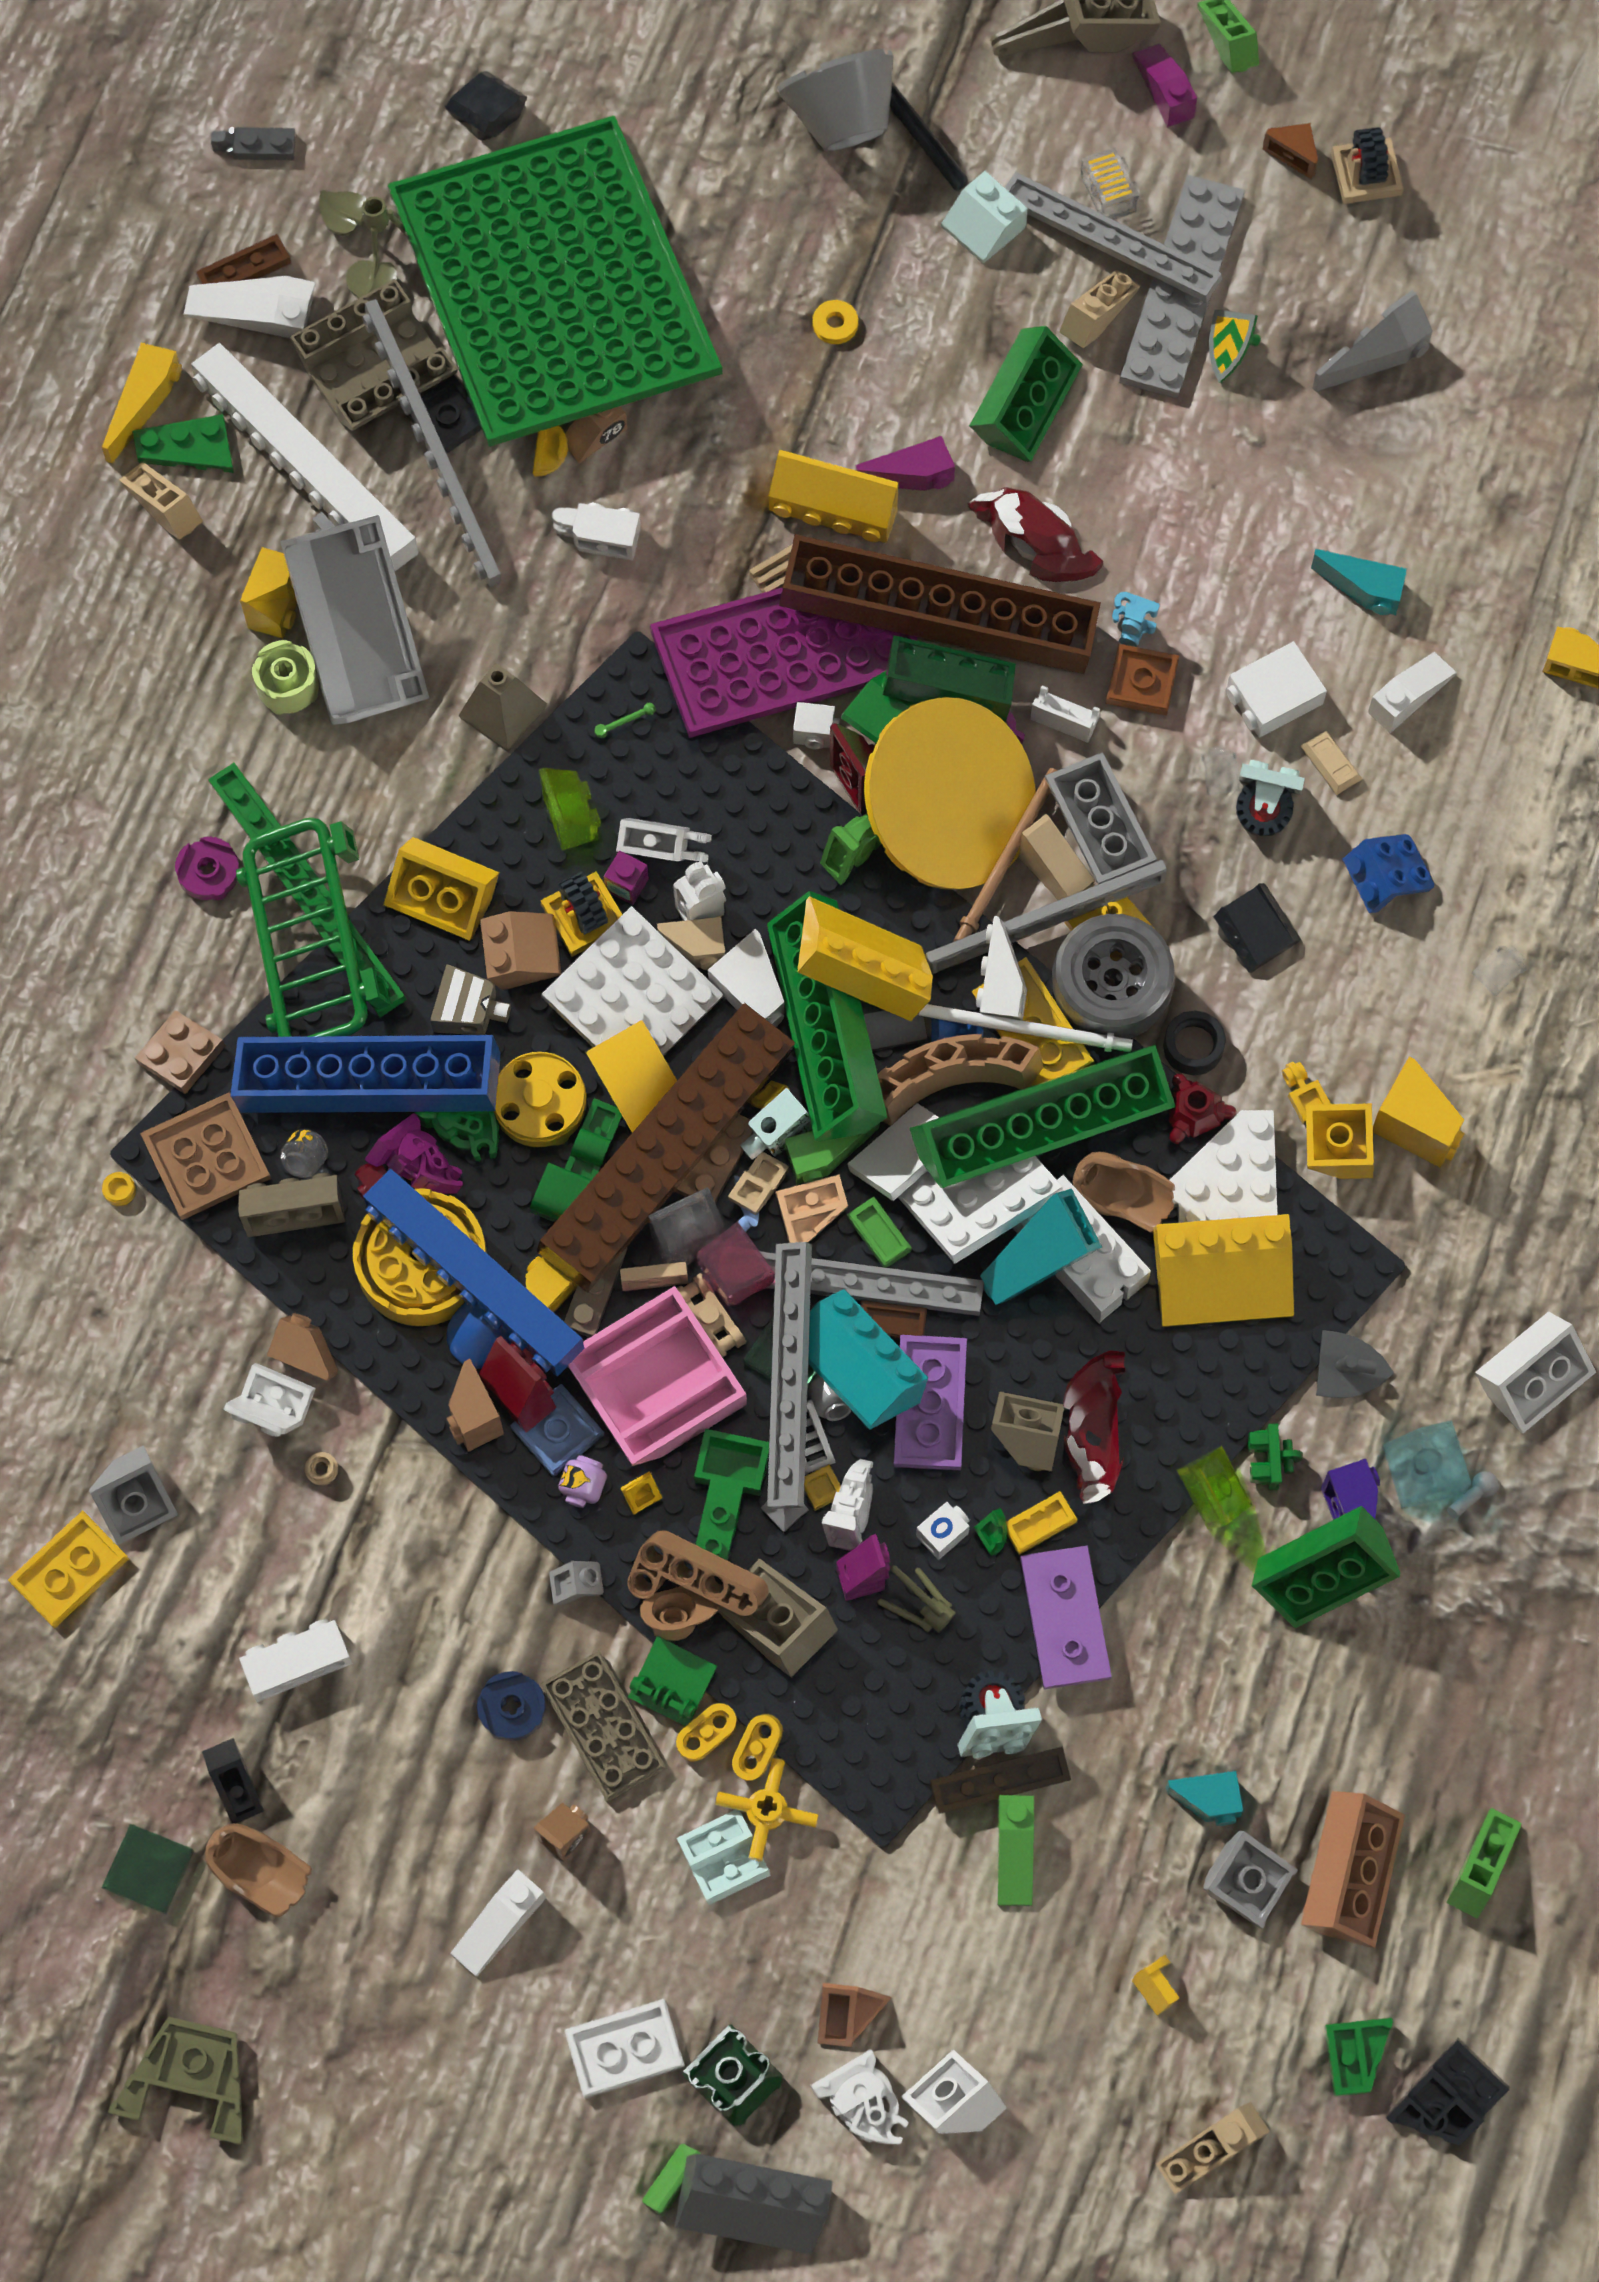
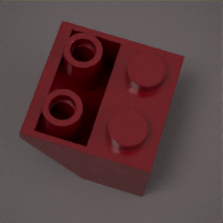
[479,1336,557,1433]

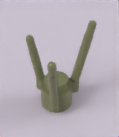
[877,1565,956,1633]

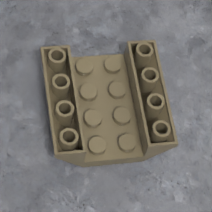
[290,279,458,431]

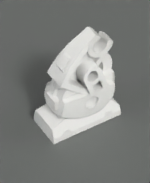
[822,1459,873,1551]
[811,2049,908,2145]

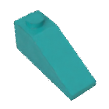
[1311,549,1407,615]

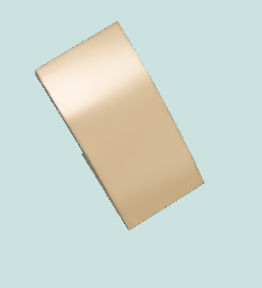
[728,1152,789,1215]

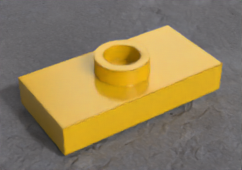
[1006,1491,1078,1555]

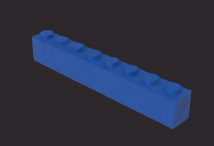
[363,1168,585,1376]

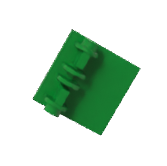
[628,1636,717,1726]

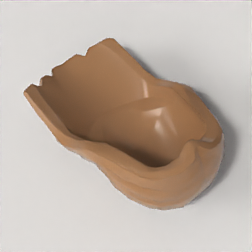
[1073,1152,1175,1233]
[205,1824,312,1918]

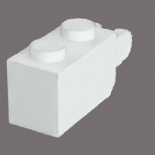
[552,503,641,560]
[616,818,712,862]
[673,861,726,921]

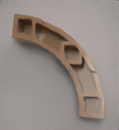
[878,1034,1044,1126]

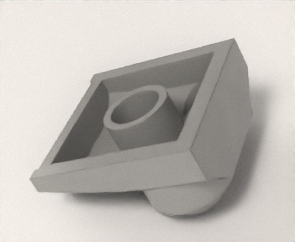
[1203,1831,1298,1928]

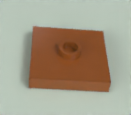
[1106,643,1180,716]

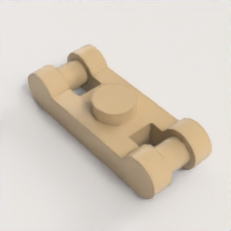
[677,1273,746,1358]

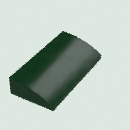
[883,635,1016,723]

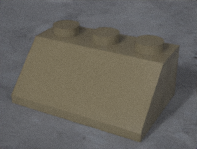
[239,1173,345,1237]

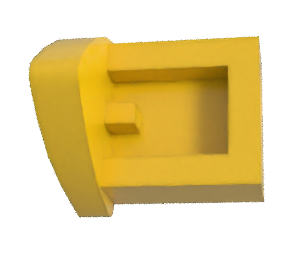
[1132,1955,1179,2016]

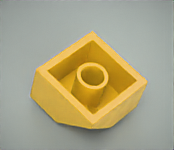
[240,547,297,639]

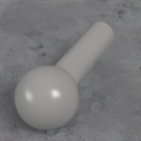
[1447,1471,1499,1518]

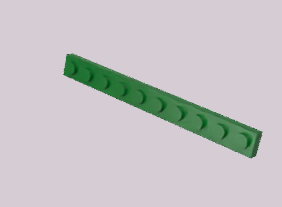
[208,762,406,1018]

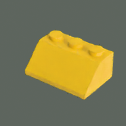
[384,837,500,941]

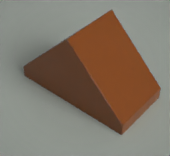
[1262,123,1318,180]

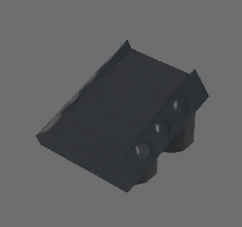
[445,71,527,140]
[1213,883,1301,973]

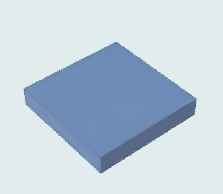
[510,1384,605,1477]

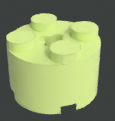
[252,640,319,715]

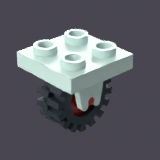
[1236,760,1305,836]
[958,1670,1042,1759]

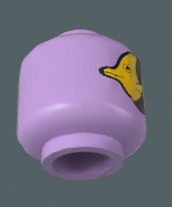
[558,1456,607,1508]

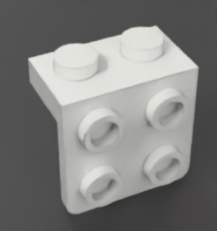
[224,1363,316,1437]

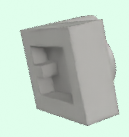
[549,1561,604,1605]

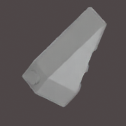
[1312,290,1432,392]

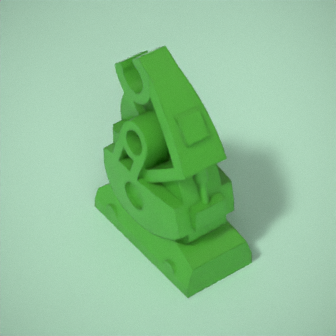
[820,814,882,885]

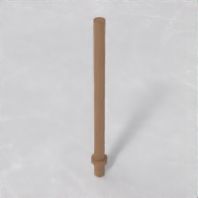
[953,768,1057,942]

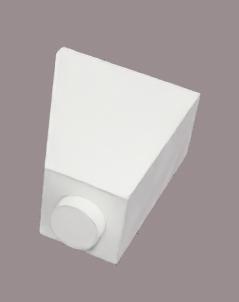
[708,929,785,1027]

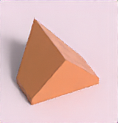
[817,1983,892,2047]

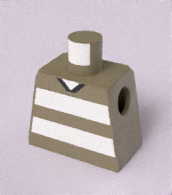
[430,964,511,1035]

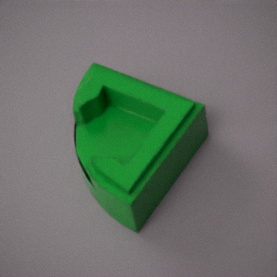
[974,1508,1007,1556]

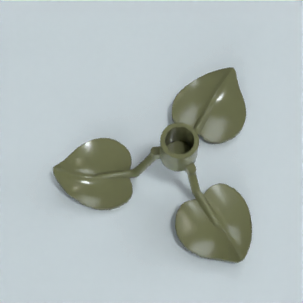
[319,190,406,299]

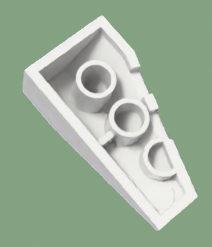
[184,276,316,338]

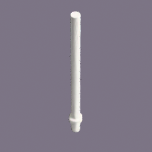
[919,1004,1133,1052]

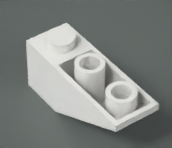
[976,916,1027,1020]

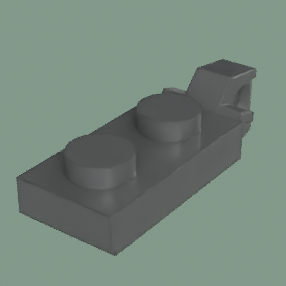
[211,127,296,161]

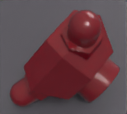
[1168,1074,1237,1144]

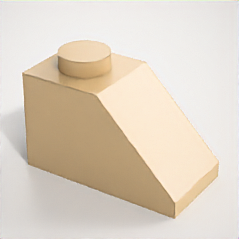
[657,917,725,970]

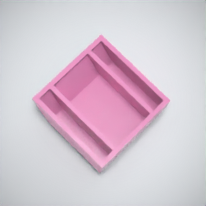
[568,1286,747,1466]

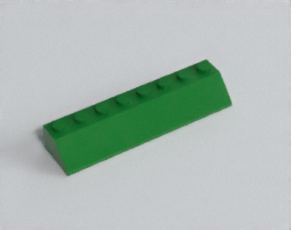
[767,891,887,1142]
[909,1045,1176,1188]

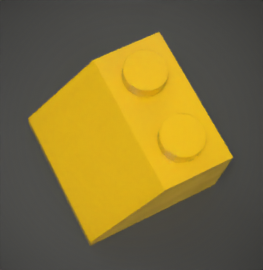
[1306,1103,1374,1179]

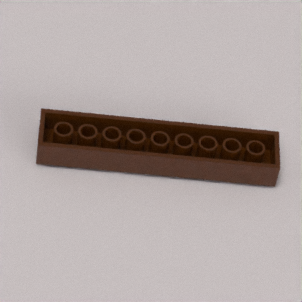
[779,534,1101,674]
[536,1002,795,1293]

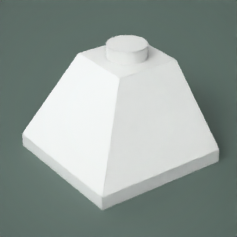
[901,2050,1007,2133]

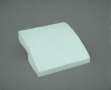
[677,1810,770,1905]

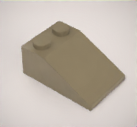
[717,1558,838,1677]

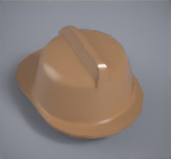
[640,1586,720,1641]

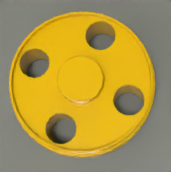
[494,1052,587,1147]

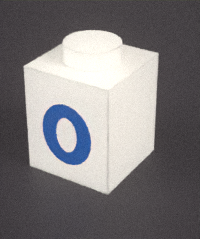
[916,1502,969,1560]

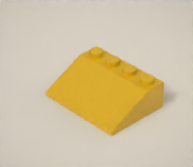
[797,896,933,1021]
[1153,1214,1294,1327]

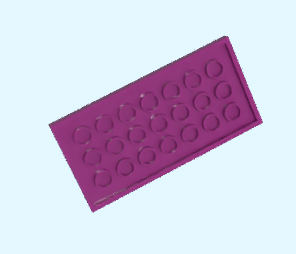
[650,587,918,738]

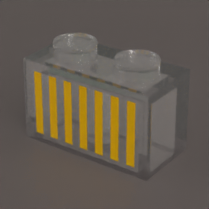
[1080,147,1140,220]

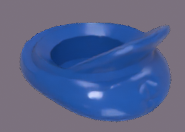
[447,1302,511,1369]

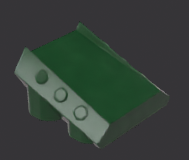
[682,2025,783,2127]

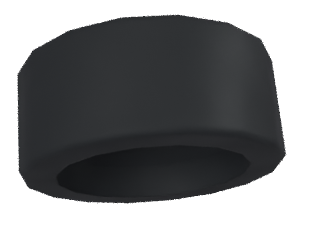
[1163,1010,1226,1076]

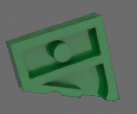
[1324,2018,1393,2097]

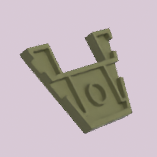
[108,2017,243,2146]

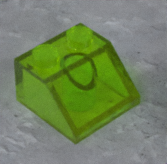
[539,768,601,851]

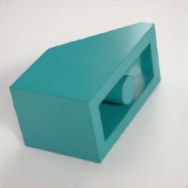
[1166,1771,1243,1826]

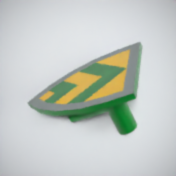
[1209,309,1261,383]

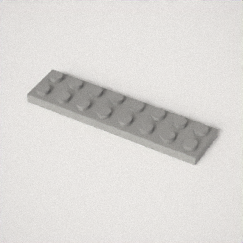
[1119,174,1245,399]

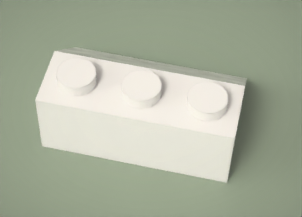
[1475,1312,1596,1433]

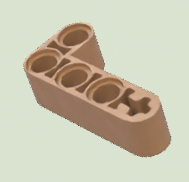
[627,1530,769,1616]

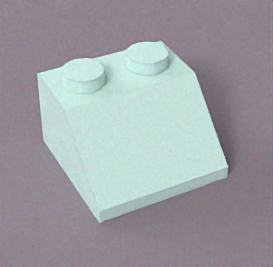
[941,171,1028,264]

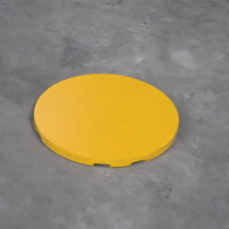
[864,697,1036,890]

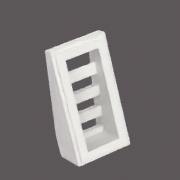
[805,1400,836,1474]

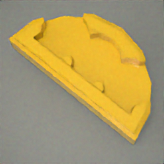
[532,425,568,477]

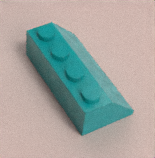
[808,1289,928,1429]

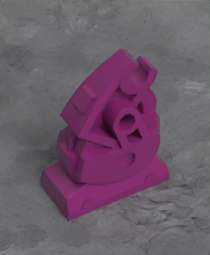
[364,1113,463,1194]

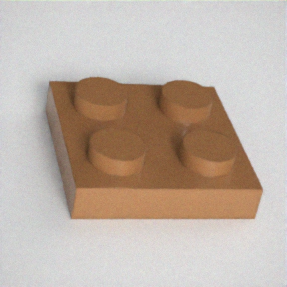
[135,1010,226,1094]

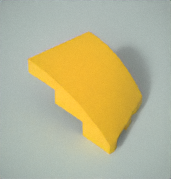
[586,1020,677,1133]

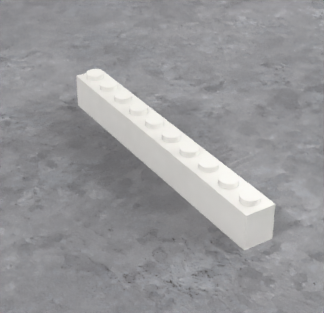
[191,343,418,571]

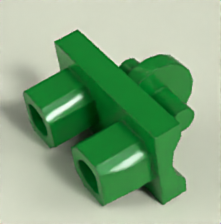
[1248,1423,1303,1491]

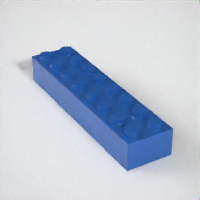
[231,1035,501,1113]

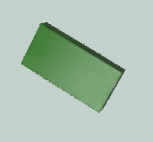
[847,1197,912,1268]

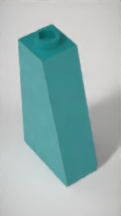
[980,1188,1102,1305]

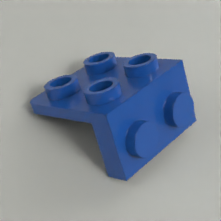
[1343,834,1434,913]

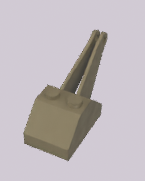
[990,0,1161,57]

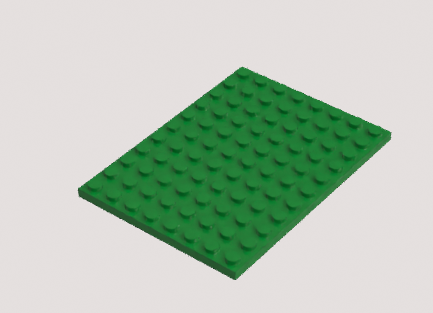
[387,115,723,447]

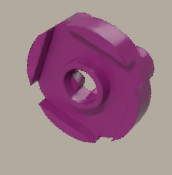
[175,837,240,900]

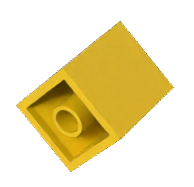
[1373,1056,1465,1168]

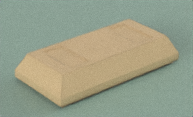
[1301,730,1363,795]

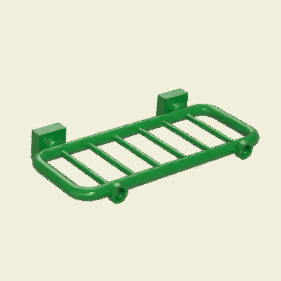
[236,817,391,1037]

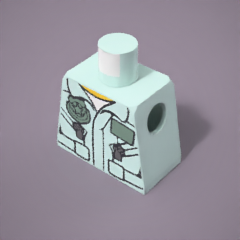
[740,1088,812,1160]

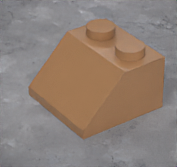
[480,911,561,990]
[446,1359,504,1452]

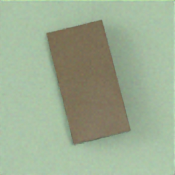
[540,1651,666,1803]

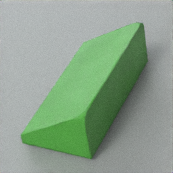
[642,2144,701,2217]

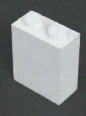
[1226,641,1327,738]

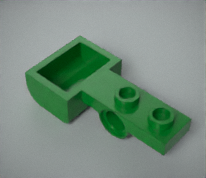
[529,1098,622,1222]
[694,1429,769,1561]

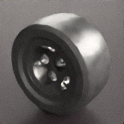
[1052,914,1174,1039]

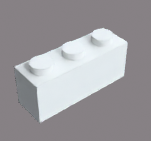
[239,1619,352,1702]

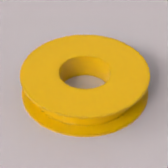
[813,300,858,344]

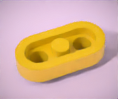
[676,1703,737,1762]
[732,1714,783,1780]

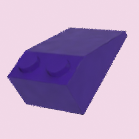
[1321,1458,1380,1520]

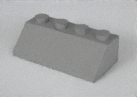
[1045,752,1157,885]

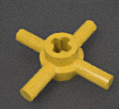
[715,1758,819,1861]

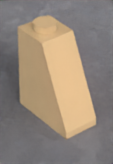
[1019,814,1095,900]

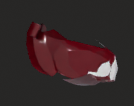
[967,487,1103,582]
[1063,1350,1126,1504]

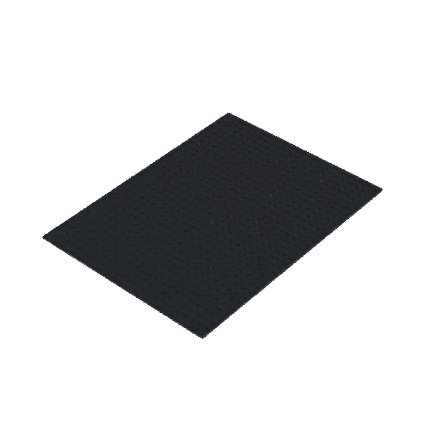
[110,631,1405,1848]

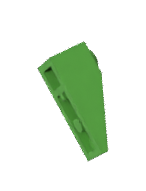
[1197,0,1260,73]
[785,1123,880,1185]
[998,1795,1034,1906]
[1446,1808,1522,1919]

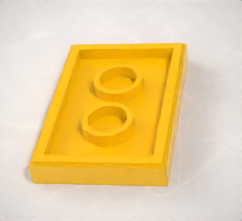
[8,1510,129,1629]

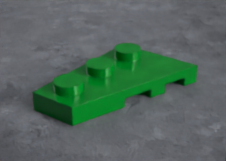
[133,414,234,473]

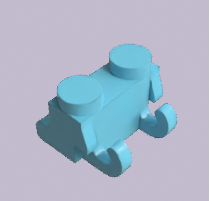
[1112,592,1160,647]

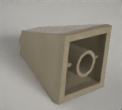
[459,663,547,751]

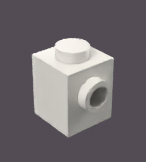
[793,702,840,749]

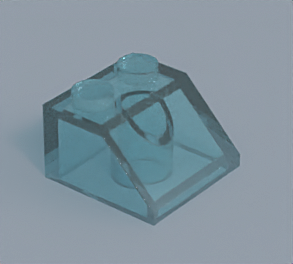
[1383,1420,1471,1509]

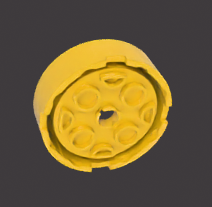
[353,1189,487,1326]

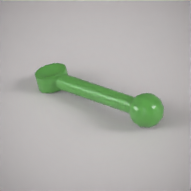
[595,703,656,738]

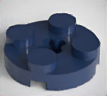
[477,1671,546,1741]

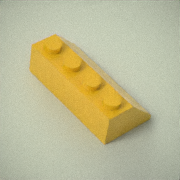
[769,449,898,543]

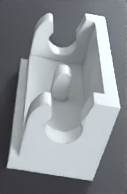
[1030,685,1101,743]

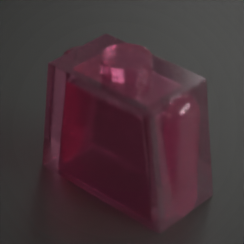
[697,1221,775,1306]

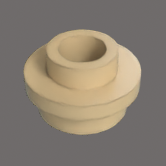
[304,1452,338,1486]

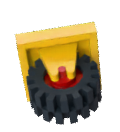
[540,871,623,957]

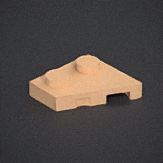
[776,1175,848,1243]

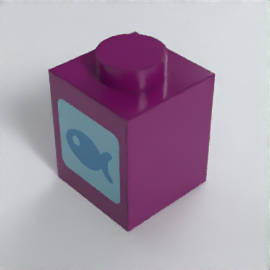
[603,851,649,905]

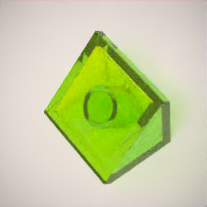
[1177,1446,1253,1529]

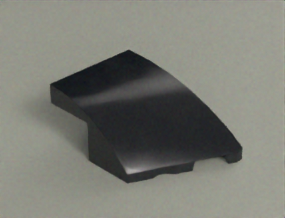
[1386,2038,1510,2146]

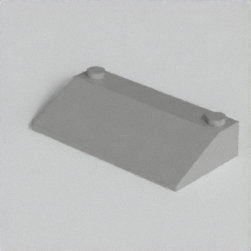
[280,515,429,725]

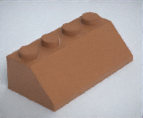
[1301,1791,1405,1948]

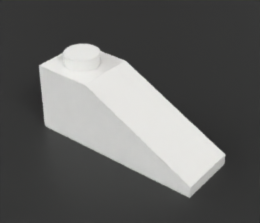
[1368,652,1457,733]
[450,1869,546,1977]

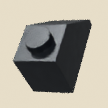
[202,1738,265,1824]

